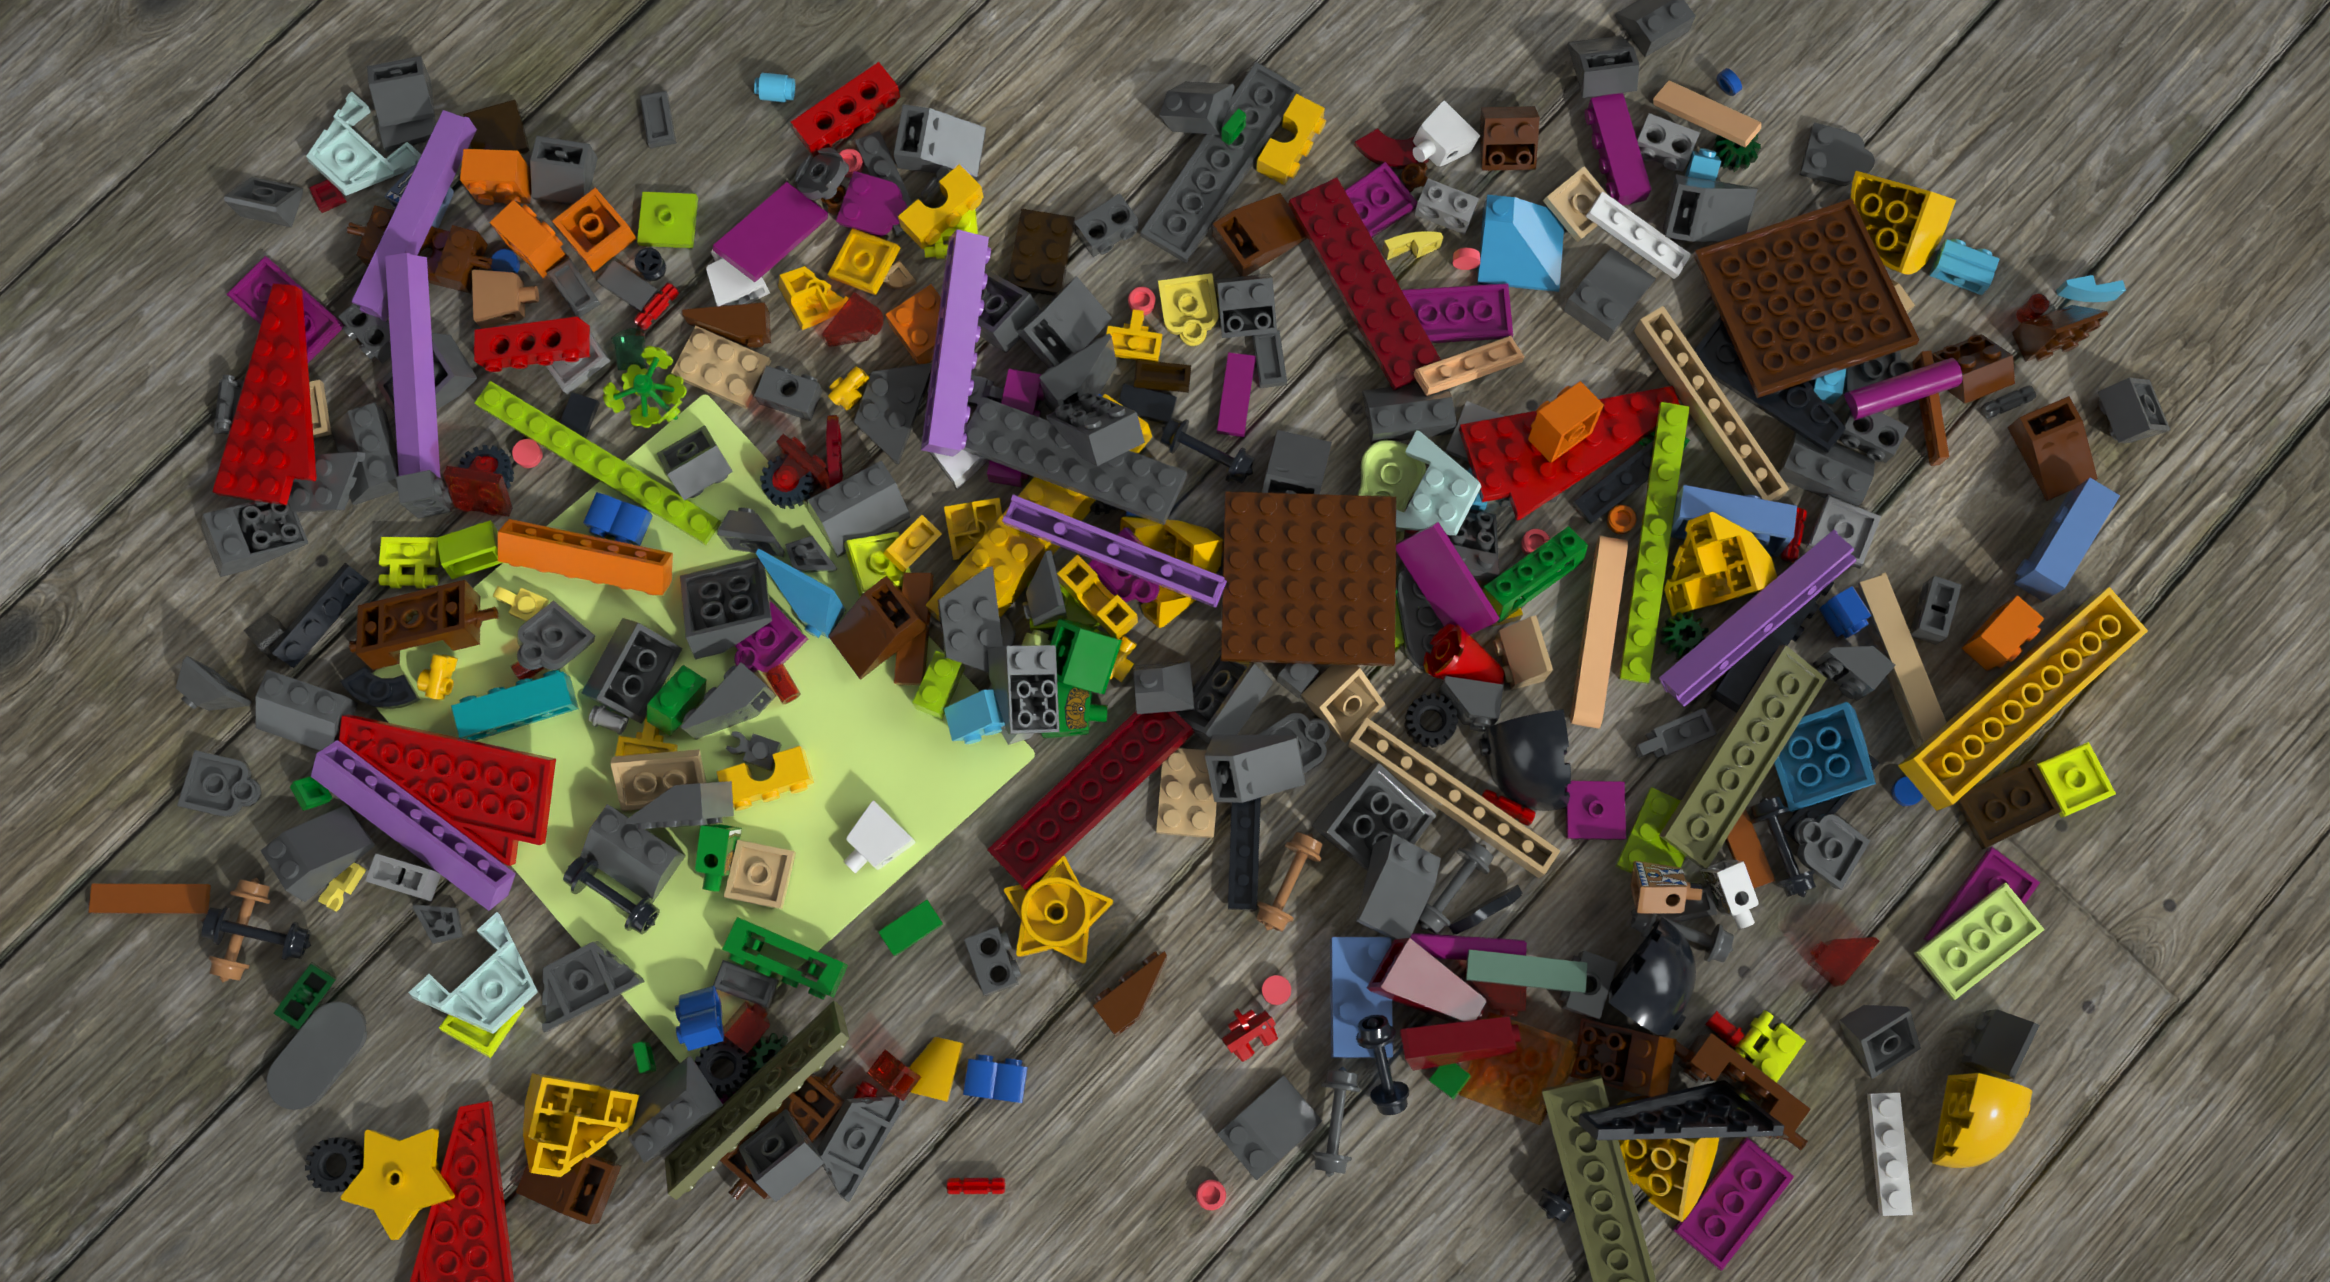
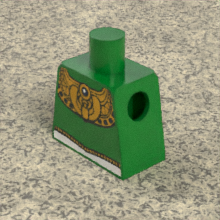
[1041,682,1108,738]
[695,824,742,892]

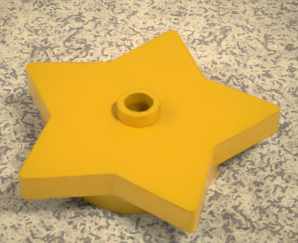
[1004,856,1113,964]
[340,1129,455,1240]

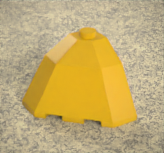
[1664,512,1777,616]
[1120,517,1224,628]
[523,1073,639,1177]

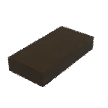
[1134,360,1191,393]

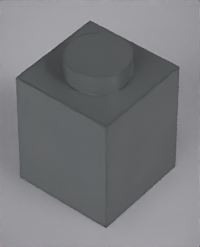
[1277,663,1319,699]

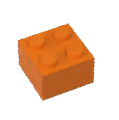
[460,149,532,205]
[552,187,636,272]
[489,200,566,278]
[885,284,941,365]
[1528,381,1604,463]
[1961,595,2044,671]

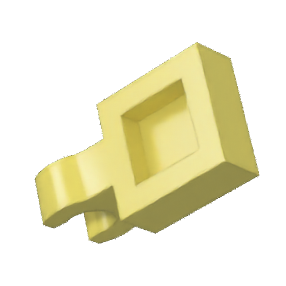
[493,586,549,622]
[318,863,367,912]

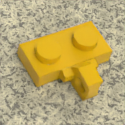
[1106,309,1163,362]
[615,718,678,756]

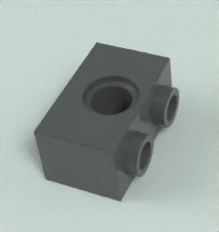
[755,366,823,421]
[1559,951,1618,1020]

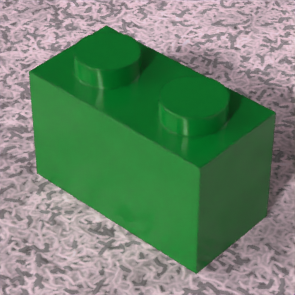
[647,665,707,736]

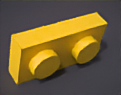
[883,515,942,573]

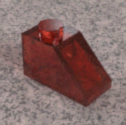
[821,292,884,347]
[1807,937,1880,987]
[1464,972,1527,1017]

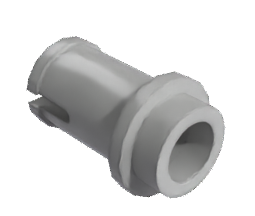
[589,705,628,735]

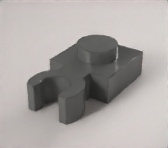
[726,731,782,771]

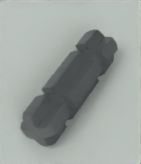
[914,166,952,208]
[1981,385,2036,419]

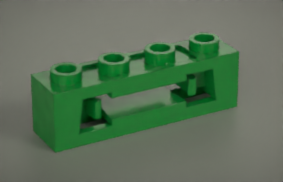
[1483,526,1588,623]
[722,917,848,1000]

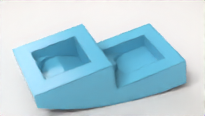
[2056,275,2126,302]

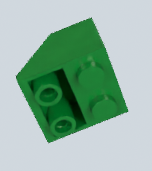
[1050,619,1122,694]

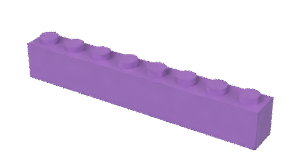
[921,229,991,457]
[311,740,516,911]

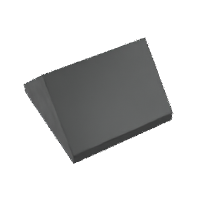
[224,177,303,228]

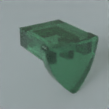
[611,328,647,371]

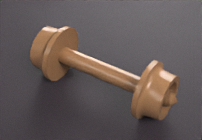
[1256,832,1323,932]
[209,877,271,983]

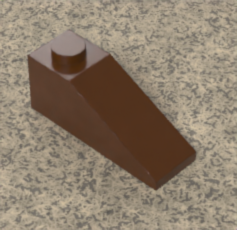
[682,302,771,348]

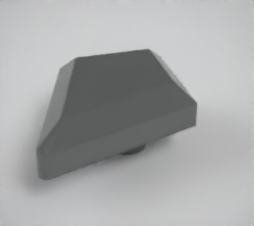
[785,536,837,572]
[413,905,463,944]

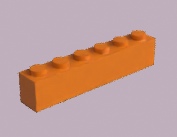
[498,519,673,595]

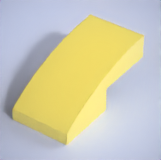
[1382,231,1443,260]

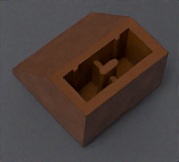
[1479,106,1540,171]
[1932,334,2015,404]

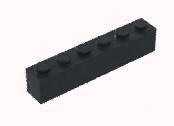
[1710,581,1834,713]

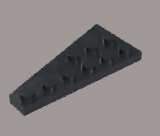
[1694,316,1846,453]
[1578,1080,1785,1140]

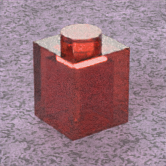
[723,1001,771,1053]
[867,1049,921,1101]

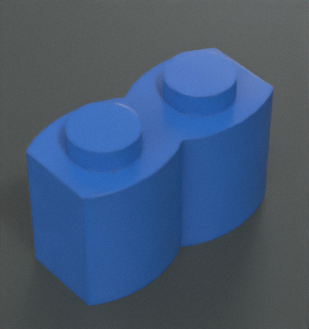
[583,492,653,546]
[1819,586,1872,639]
[675,986,724,1051]
[963,1054,1028,1103]

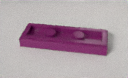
[1217,352,1256,437]

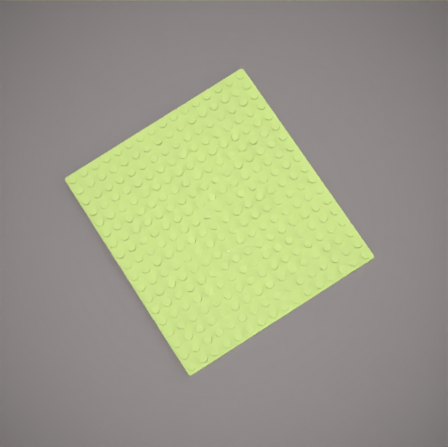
[373,394,1035,1063]

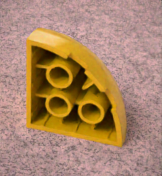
[1850,171,1956,275]
[1932,1073,2033,1168]
[1617,1095,1719,1222]

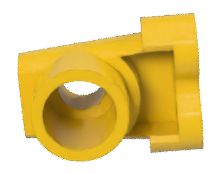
[828,366,870,411]
[1110,636,1137,682]
[417,654,458,700]

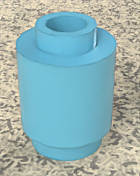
[754,73,795,102]

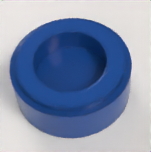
[1717,68,1742,96]
[491,249,520,274]
[1891,777,1923,806]

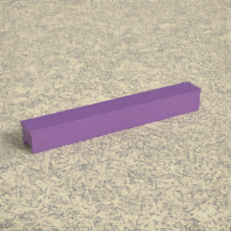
[352,110,477,322]
[385,253,441,478]
[1002,495,1227,608]
[1659,529,1856,707]

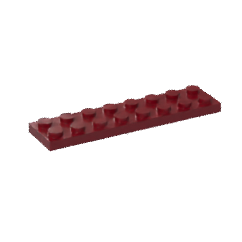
[1288,177,1441,391]
[987,710,1195,891]

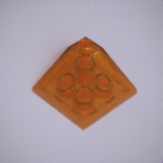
[1459,1012,1580,1125]

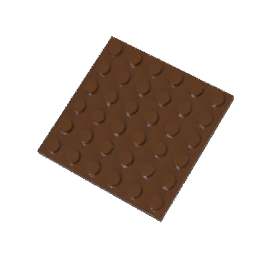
[1694,198,1920,398]
[1221,492,1396,666]

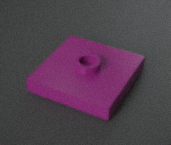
[1565,781,1626,840]

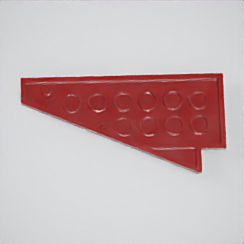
[212,283,317,505]
[1459,386,1680,520]
[339,714,556,866]
[410,1101,514,1282]

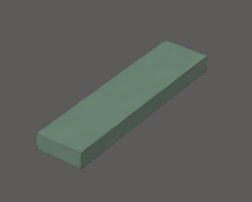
[1465,950,1587,993]

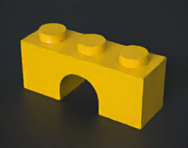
[1256,94,1326,185]
[898,164,984,250]
[1057,555,1138,639]
[716,746,814,811]

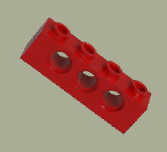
[791,62,901,157]
[474,317,590,372]

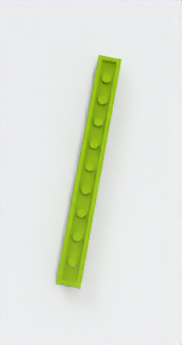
[474,381,722,545]
[1619,402,1689,684]

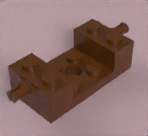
[347,205,492,294]
[349,580,499,670]
[1674,1033,1811,1151]
[719,1065,844,1200]

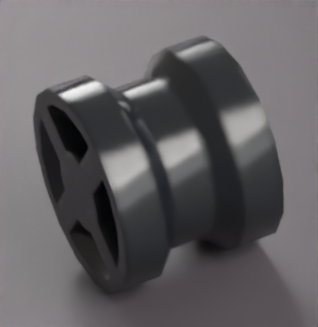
[635,247,666,281]

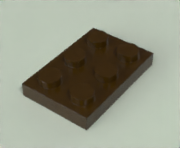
[1007,209,1075,296]
[1956,760,2062,849]

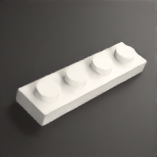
[1586,192,1692,279]
[1867,1093,1913,1216]

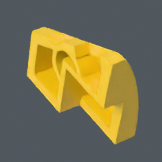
[778,266,851,330]
[944,497,1002,560]
[894,1037,964,1102]

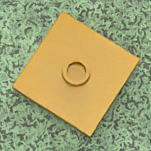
[827,228,901,295]

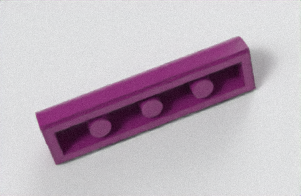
[1844,358,1962,420]
[1410,933,1527,960]

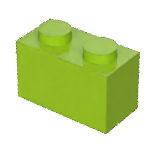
[437,520,503,579]
[912,651,965,720]

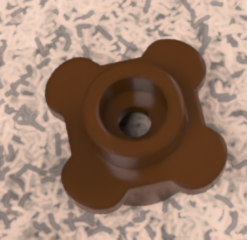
[1401,162,1428,192]
[821,185,846,215]

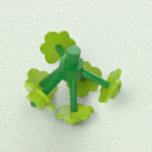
[603,346,687,428]

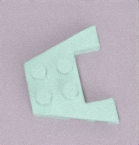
[306,92,421,196]
[1396,430,1481,535]
[408,912,538,1034]

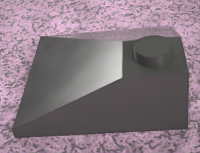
[680,557,772,659]
[1312,762,1436,871]

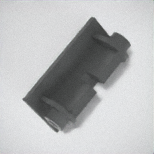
[214,375,245,434]

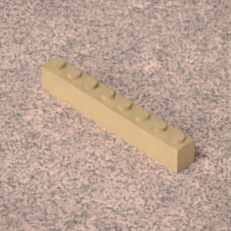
[1634,306,1789,502]
[1348,718,1560,878]

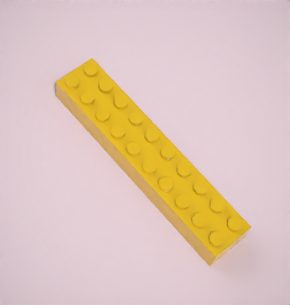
[925,394,1152,622]
[1898,587,2148,811]

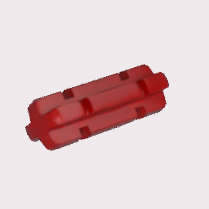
[633,283,679,330]
[1781,507,1807,562]
[1482,789,1536,826]
[947,1178,1006,1194]

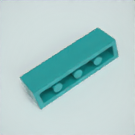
[451,670,579,741]

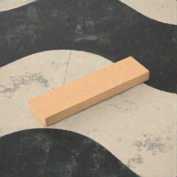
[1653,81,1761,147]
[1414,336,1524,396]

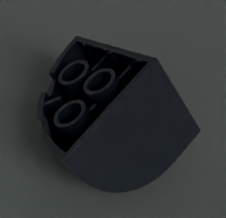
[1479,709,1571,811]
[1609,917,1696,1037]

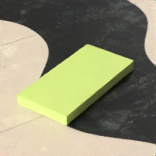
[1914,883,2044,1001]

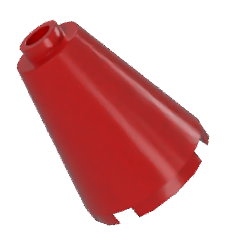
[1424,624,1504,684]

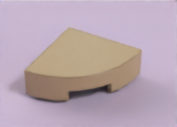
[883,260,917,289]

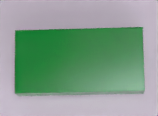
[878,900,944,957]

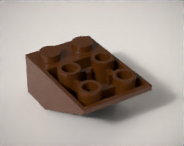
[1212,193,1307,276]
[2012,305,2109,362]
[2007,396,2098,501]
[828,575,928,680]
[1093,951,1167,1037]
[1571,1019,1677,1097]
[516,1155,622,1224]

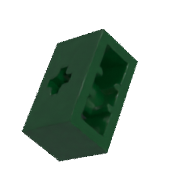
[273,962,337,1030]

